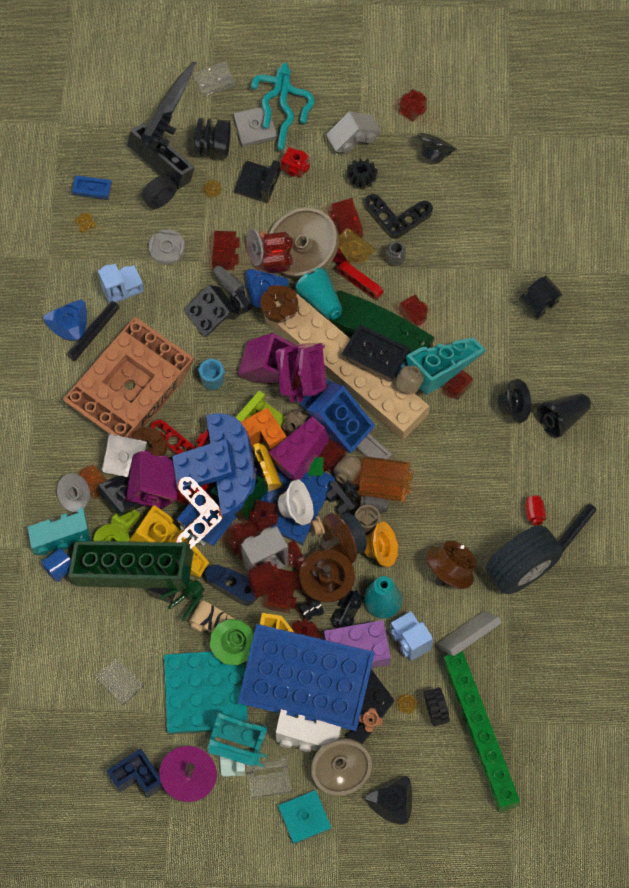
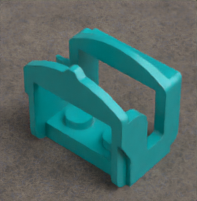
[207,710,267,767]

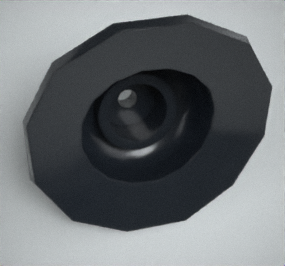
[417,133,457,162]
[498,379,532,424]

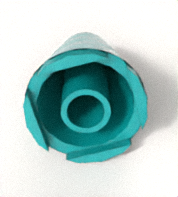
[295,268,342,320]
[363,576,403,619]

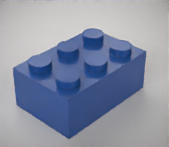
[307,383,375,453]

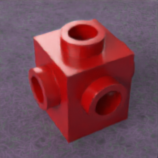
[281,147,310,178]

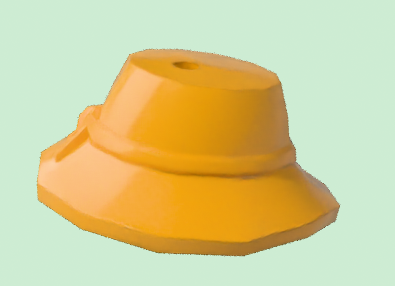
[364,521,398,568]

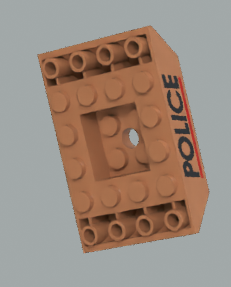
[63,317,194,438]

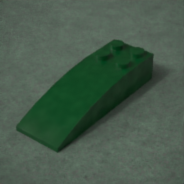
[320,290,435,366]

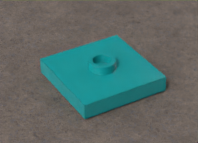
[278,790,332,844]

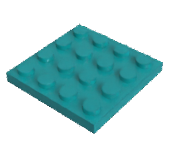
[164,652,248,734]

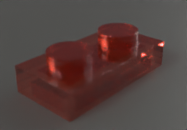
[287,540,304,572]

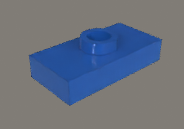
[72,175,112,200]

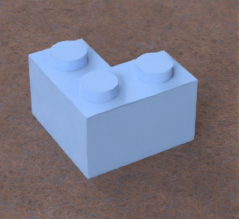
[98,264,144,303]
[389,611,433,661]

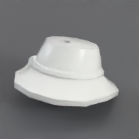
[278,479,314,525]

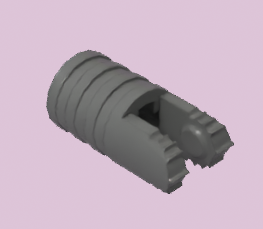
[213,266,245,295]

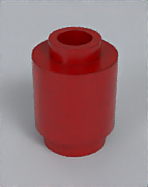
[525,495,547,526]

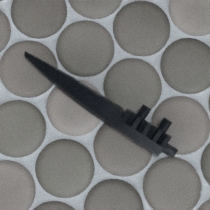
[141,62,197,151]

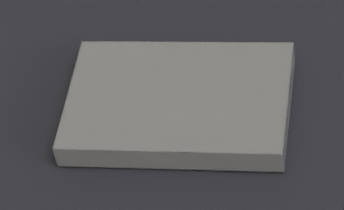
[436,611,502,656]

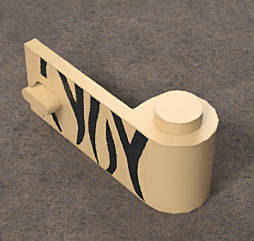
[189,601,253,637]

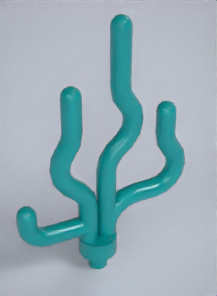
[251,63,315,151]

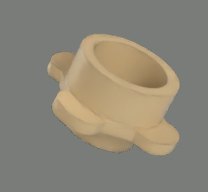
[309,516,325,538]

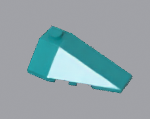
[406,337,486,395]

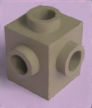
[282,408,311,435]

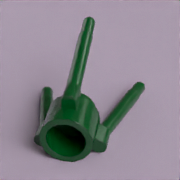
[159,579,204,621]

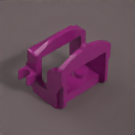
[276,343,329,402]

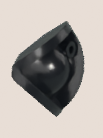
[366,776,412,824]

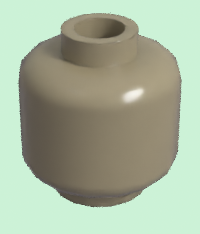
[395,366,424,394]
[334,456,362,484]

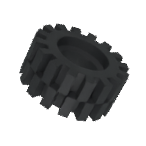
[424,687,450,727]

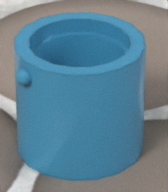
[198,359,226,390]

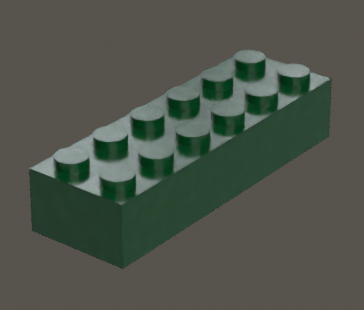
[68,541,194,589]

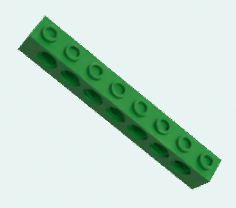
[443,650,520,813]

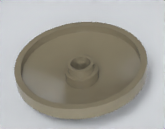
[267,207,339,279]

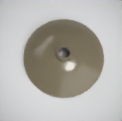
[311,739,372,796]

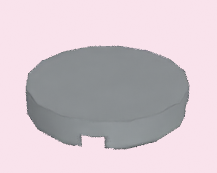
[149,229,185,265]

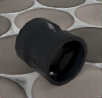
[298,598,324,622]

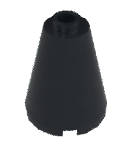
[537,393,591,438]

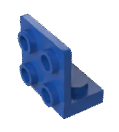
[177,494,236,546]

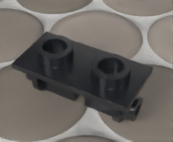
[332,589,363,628]

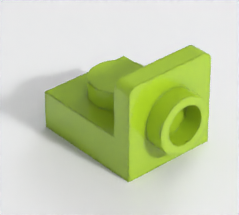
[111,510,141,534]

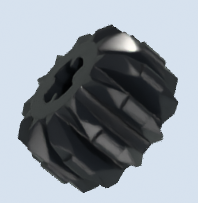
[347,157,377,189]

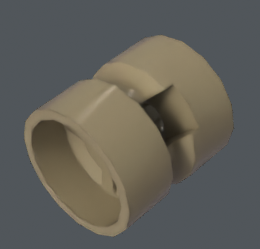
[355,505,380,535]

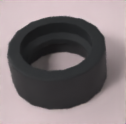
[141,175,177,209]

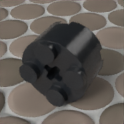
[518,275,563,320]

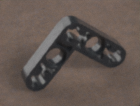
[365,194,433,239]

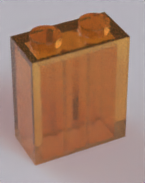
[359,456,413,502]

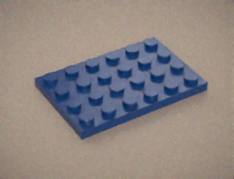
[238,624,375,731]

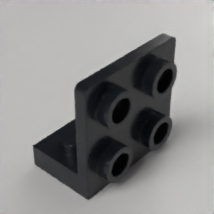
[234,160,281,203]
[184,285,240,337]

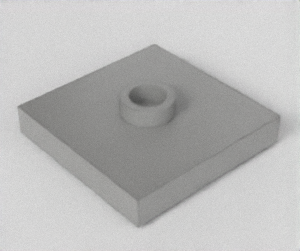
[234,107,277,147]

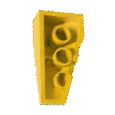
[130,505,209,578]

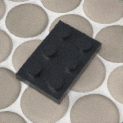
[341,324,410,382]

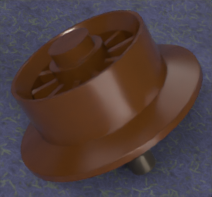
[426,540,477,589]

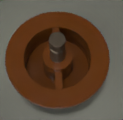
[299,549,355,603]

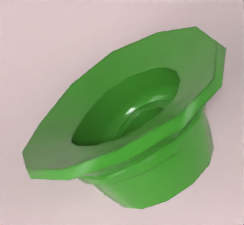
[210,619,254,665]

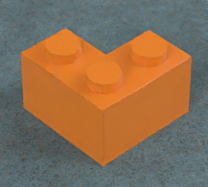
[241,407,287,452]

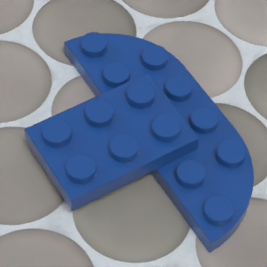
[173,413,256,518]

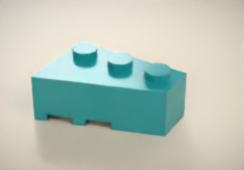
[28,508,91,555]

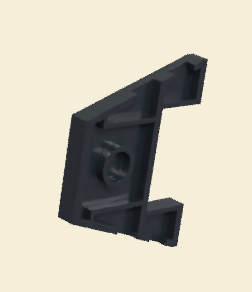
[346,669,395,745]

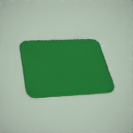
[308,457,323,476]

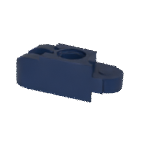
[205,564,260,606]

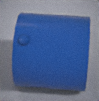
[41,548,71,582]

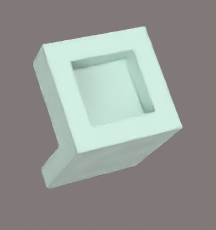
[220,756,246,777]

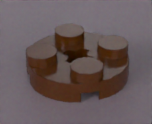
[261,285,298,323]
[131,427,167,456]

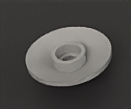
[247,229,266,266]
[57,473,90,512]

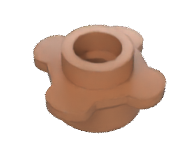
[359,708,383,732]

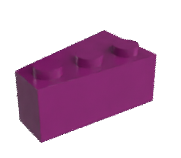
[269,416,330,481]

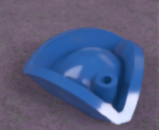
[246,269,289,308]
[43,299,87,340]

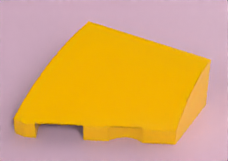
[253,443,283,492]

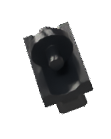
[326,480,360,514]

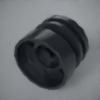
[194,118,231,159]

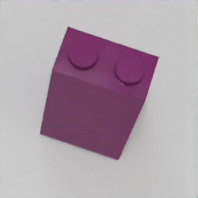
[238,333,300,383]
[126,451,177,510]

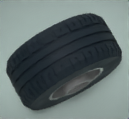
[486,525,562,594]

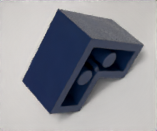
[107,748,163,798]

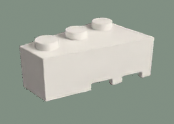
[276,709,341,752]

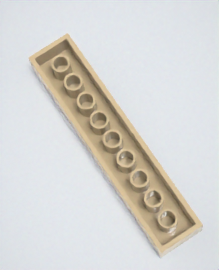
[264,288,429,440]

